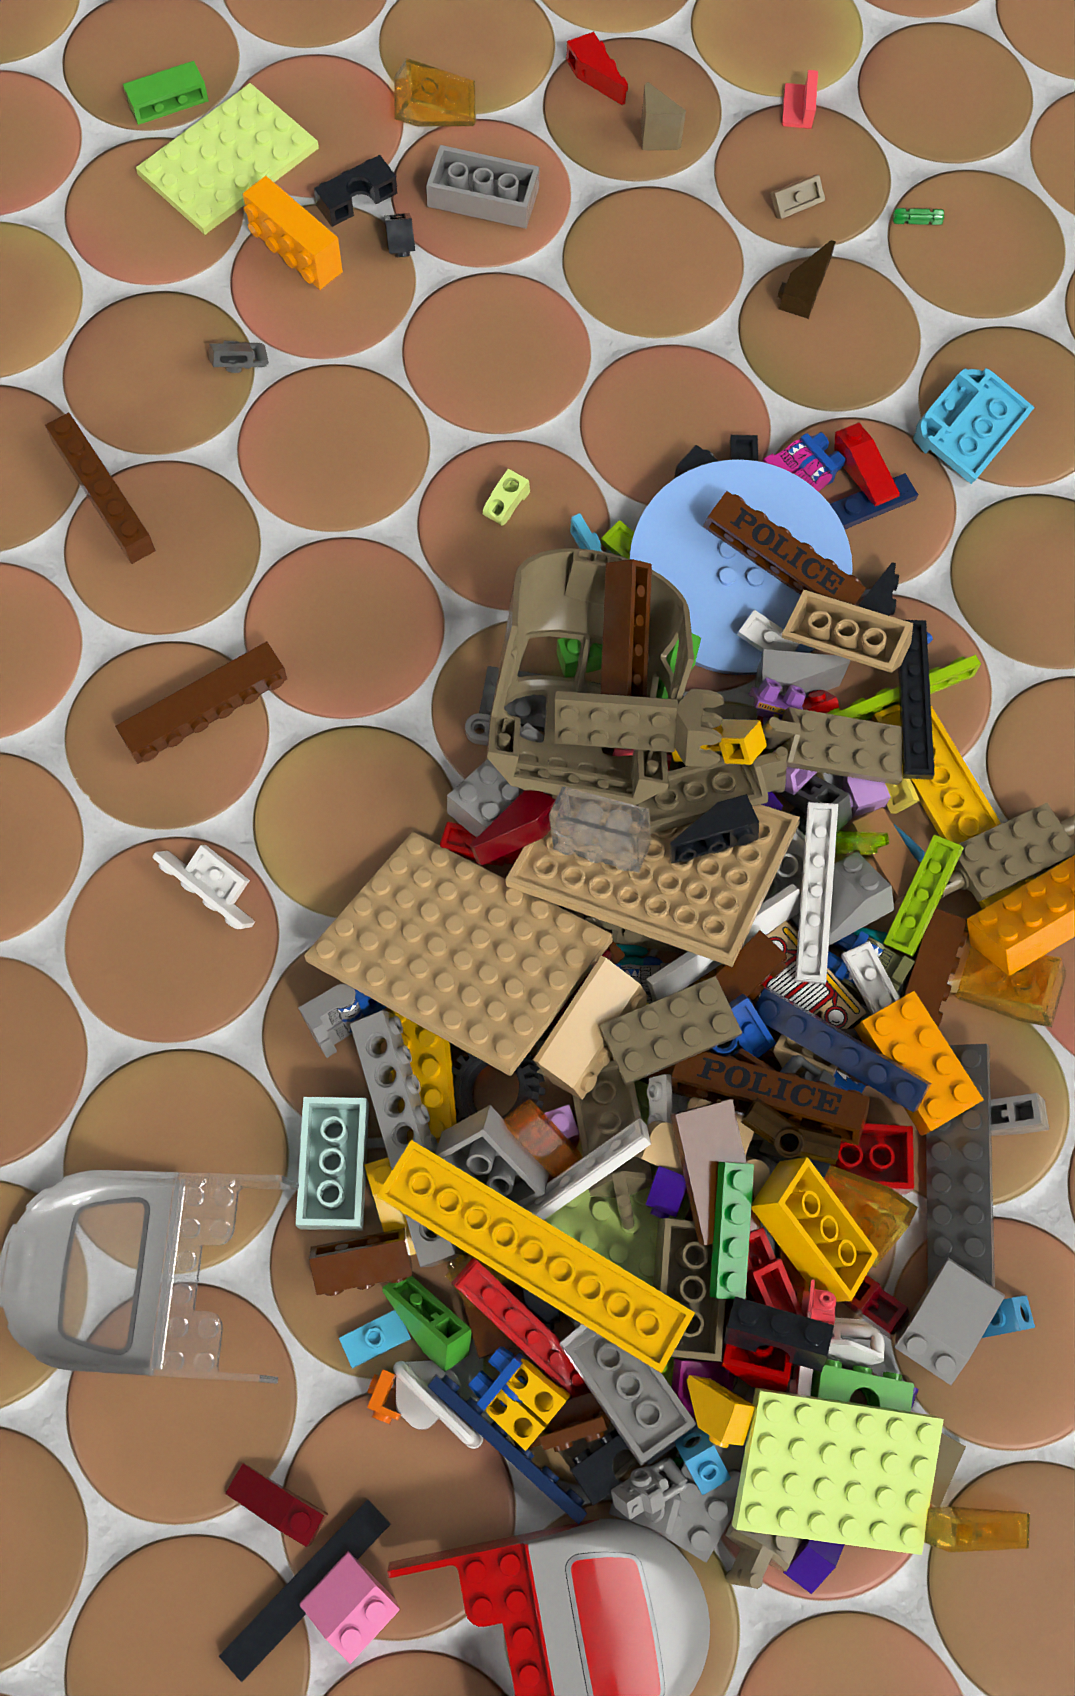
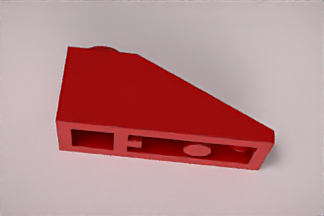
[834,422,900,506]

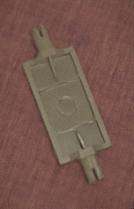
[941,803,1075,902]

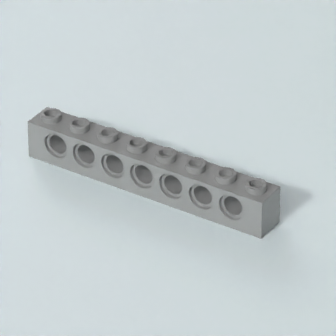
[350,1010,467,1267]

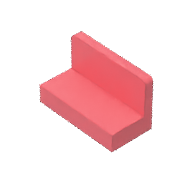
[782,70,818,129]

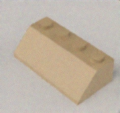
[782,590,913,673]
[533,956,648,1100]

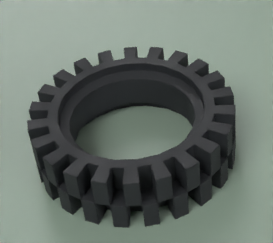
[452,1052,545,1135]

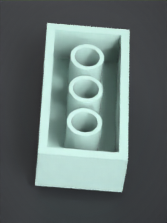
[296,1097,369,1231]

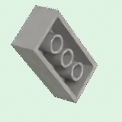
[426,145,540,229]
[447,723,548,838]

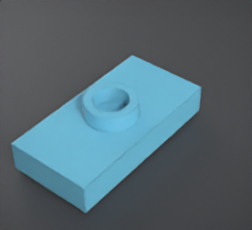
[570,513,602,551]
[339,1310,411,1369]

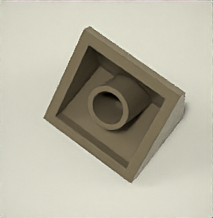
[641,82,686,150]

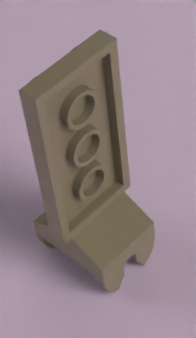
[555,689,724,767]

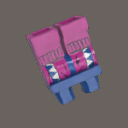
[763,432,845,492]

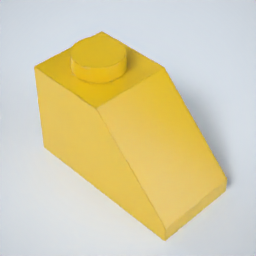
[687,1375,755,1448]

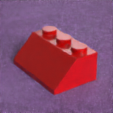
[722,1284,805,1392]

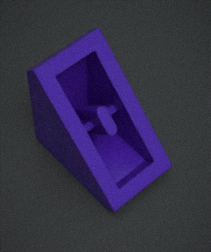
[783,1539,845,1594]

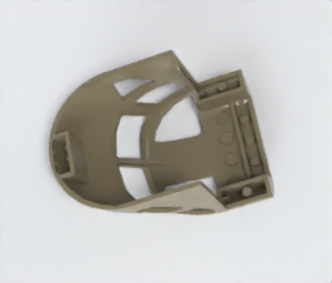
[487,548,694,807]

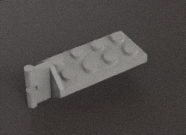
[560,1314,696,1465]
[650,1386,755,1563]

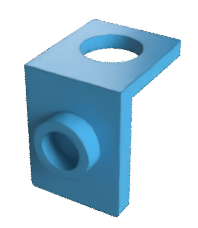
[982,1296,1035,1338]
[674,1425,731,1495]

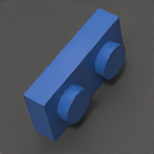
[729,994,776,1058]

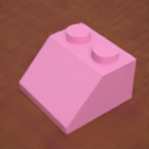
[299,1551,400,1664]

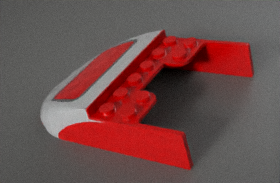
[387,1519,710,1696]

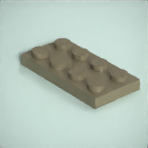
[600,976,742,1085]

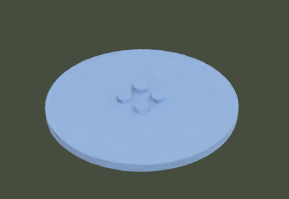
[629,460,853,675]

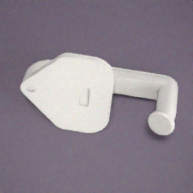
[827,1318,885,1370]
[393,1361,483,1449]

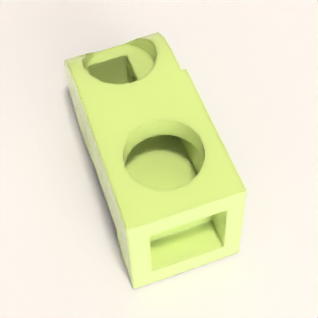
[483,469,530,526]

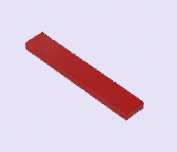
[451,1258,591,1398]

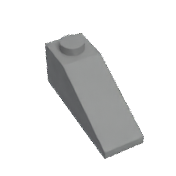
[991,1093,1049,1136]

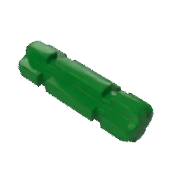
[893,208,944,225]

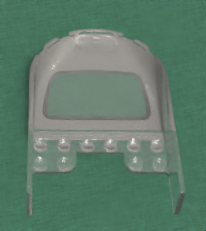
[0,1170,299,1384]

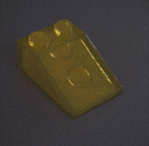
[394,58,476,127]
[956,946,1067,1027]
[824,1165,918,1268]

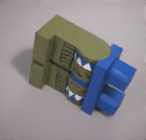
[827,931,915,1008]

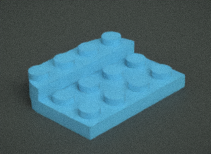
[913,368,1035,484]

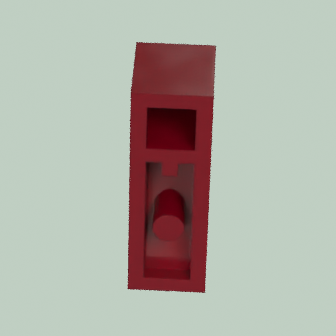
[470,790,562,866]
[225,1463,328,1547]

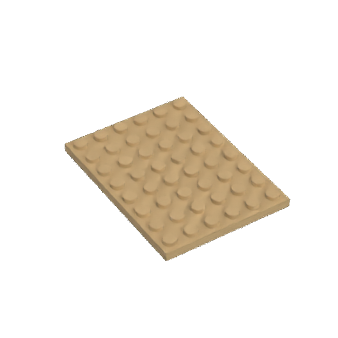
[505,753,800,967]
[305,832,613,1076]

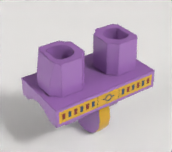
[749,677,806,724]

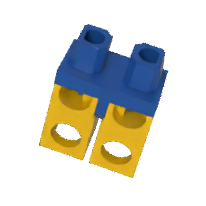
[468,1346,571,1451]

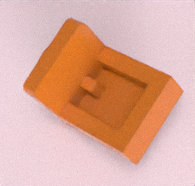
[367,1369,401,1425]

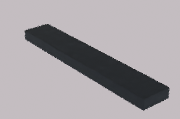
[898,620,935,780]
[219,1499,391,1682]

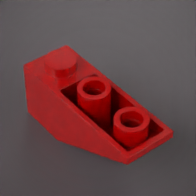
[566,31,628,105]

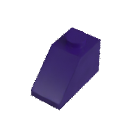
[646,1166,687,1219]

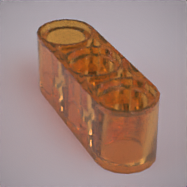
[503,1099,583,1178]

